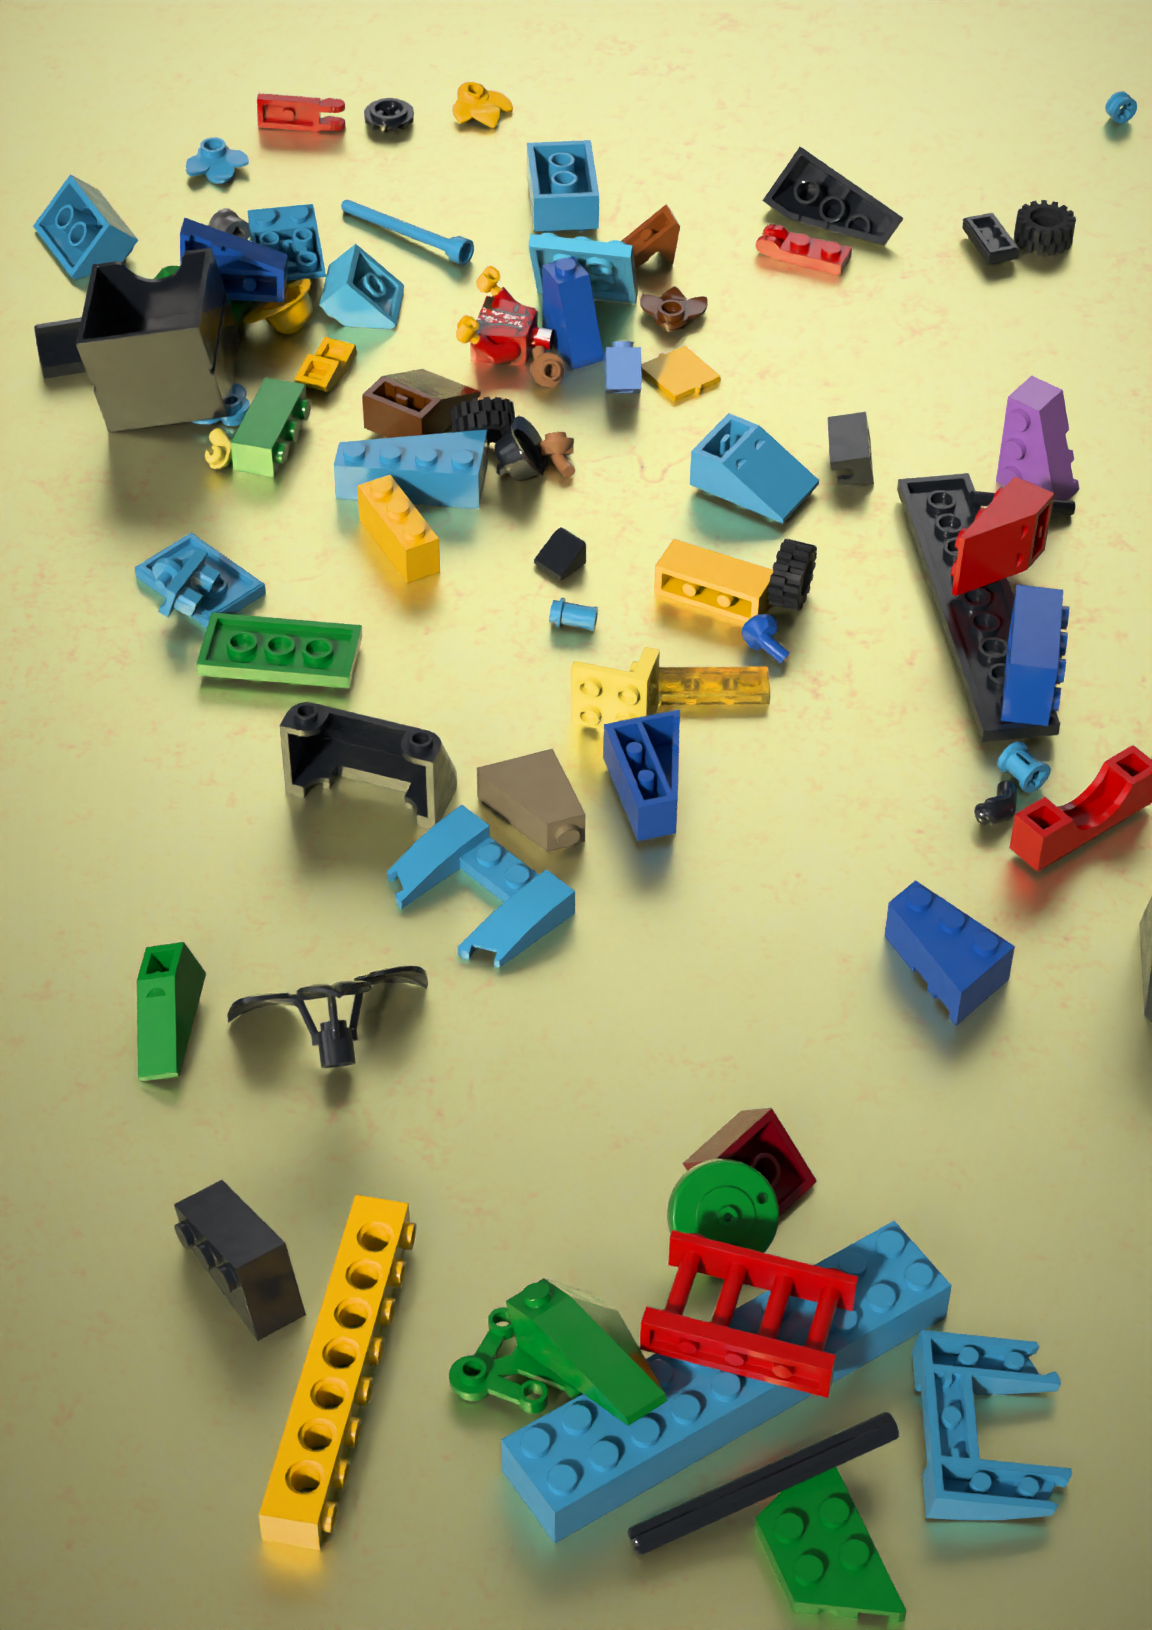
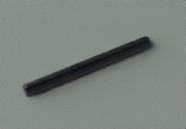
[627,1412,899,1555]

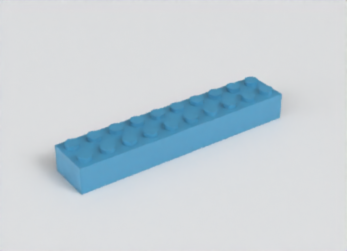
[501,1221,952,1544]

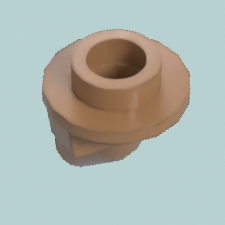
[530,346,565,387]
[539,432,575,478]

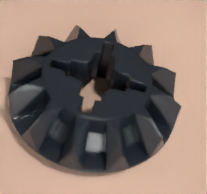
[364,98,414,133]

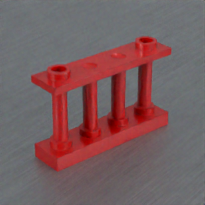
[640,1230,858,1398]

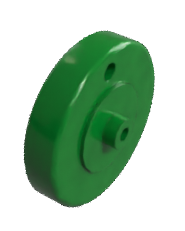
[667,1158,779,1253]

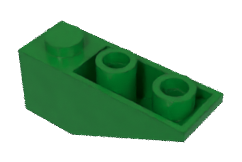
[137,942,206,1081]

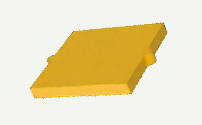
[641,346,721,402]

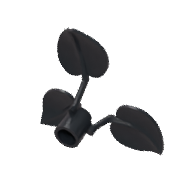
[227,966,428,1068]

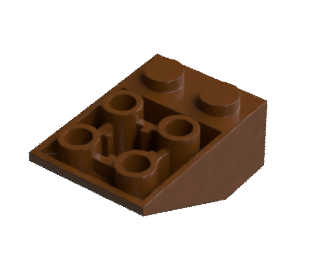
[362,369,481,438]

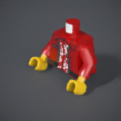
[456,266,554,365]

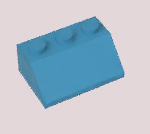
[33,174,138,280]

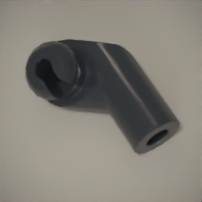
[974,780,1017,825]

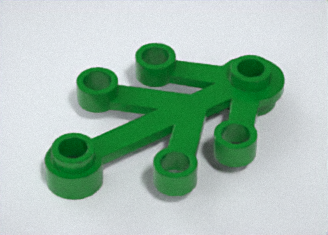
[449,1308,583,1414]

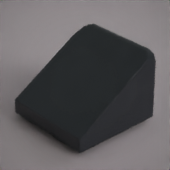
[534,527,586,581]

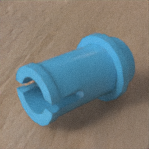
[549,598,598,631]

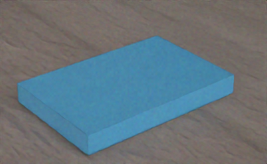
[135,533,266,628]

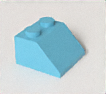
[319,243,405,329]

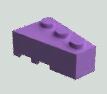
[996,376,1079,500]

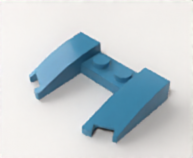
[387,805,575,968]
[912,1330,1072,1520]

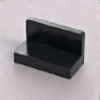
[34,317,86,379]

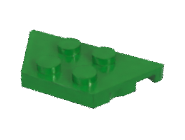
[755,1467,906,1623]

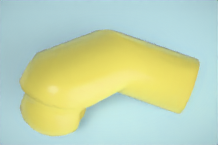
[205,428,232,470]

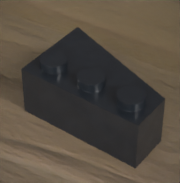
[174,1180,306,1341]

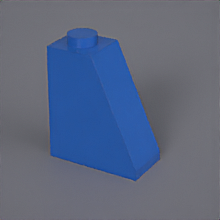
[542,256,604,370]

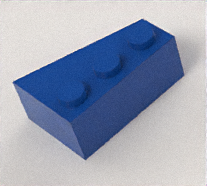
[884,880,1015,1026]

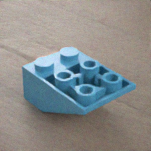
[247,204,326,281]
[690,413,819,523]

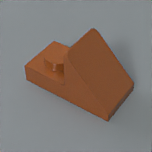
[621,204,680,269]

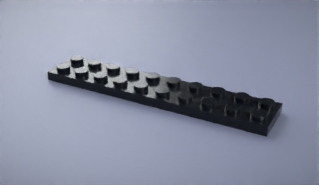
[897,473,1060,742]

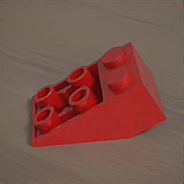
[951,477,1055,596]

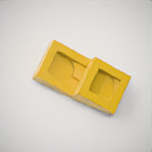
[294,337,357,392]

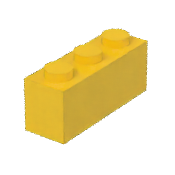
[357,475,440,584]
[654,539,773,623]

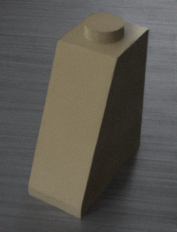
[477,749,586,852]

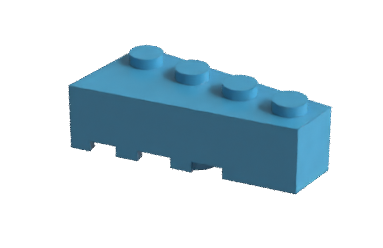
[334,429,488,509]

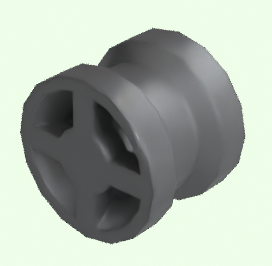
[208,208,249,240]

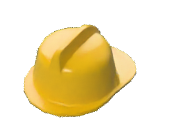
[243,279,314,334]

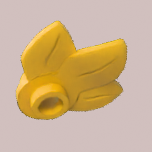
[452,82,513,128]

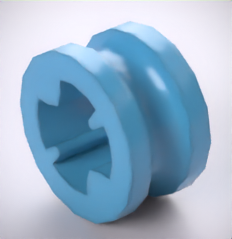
[1105,91,1137,124]

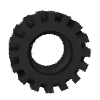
[1014,200,1076,256]
[450,397,515,446]
[768,538,817,611]

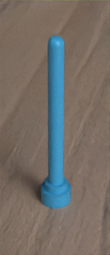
[341,200,474,265]

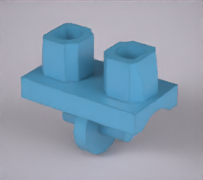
[152,547,221,618]

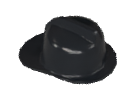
[494,416,548,481]

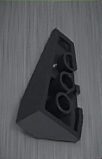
[762,146,904,246]

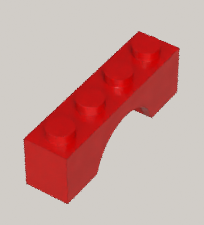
[1009,745,1152,872]

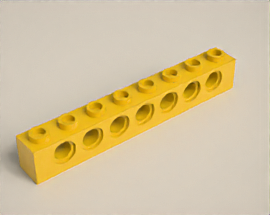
[259,1194,416,1550]

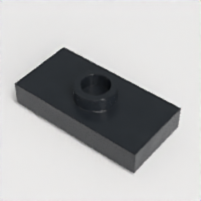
[962,213,1020,265]

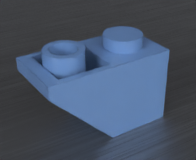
[604,341,642,394]

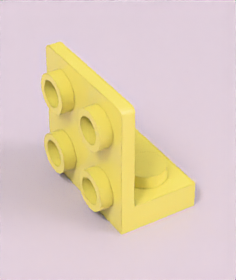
[571,647,660,729]

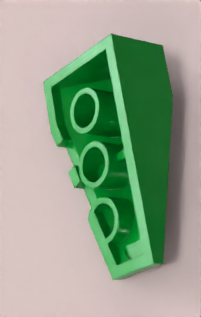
[506,1278,667,1426]

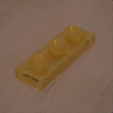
[658,666,770,705]

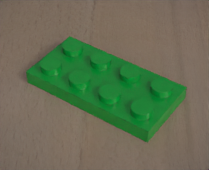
[196,612,362,689]

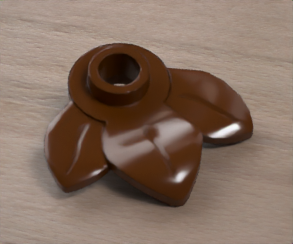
[640,286,708,330]

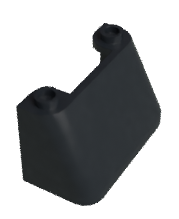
[279,702,457,829]

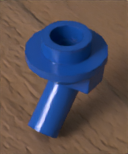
[741,614,790,664]

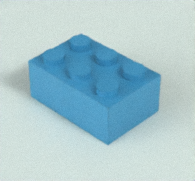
[527,140,600,232]

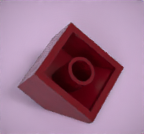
[682,1108,817,1217]

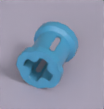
[997,741,1051,793]

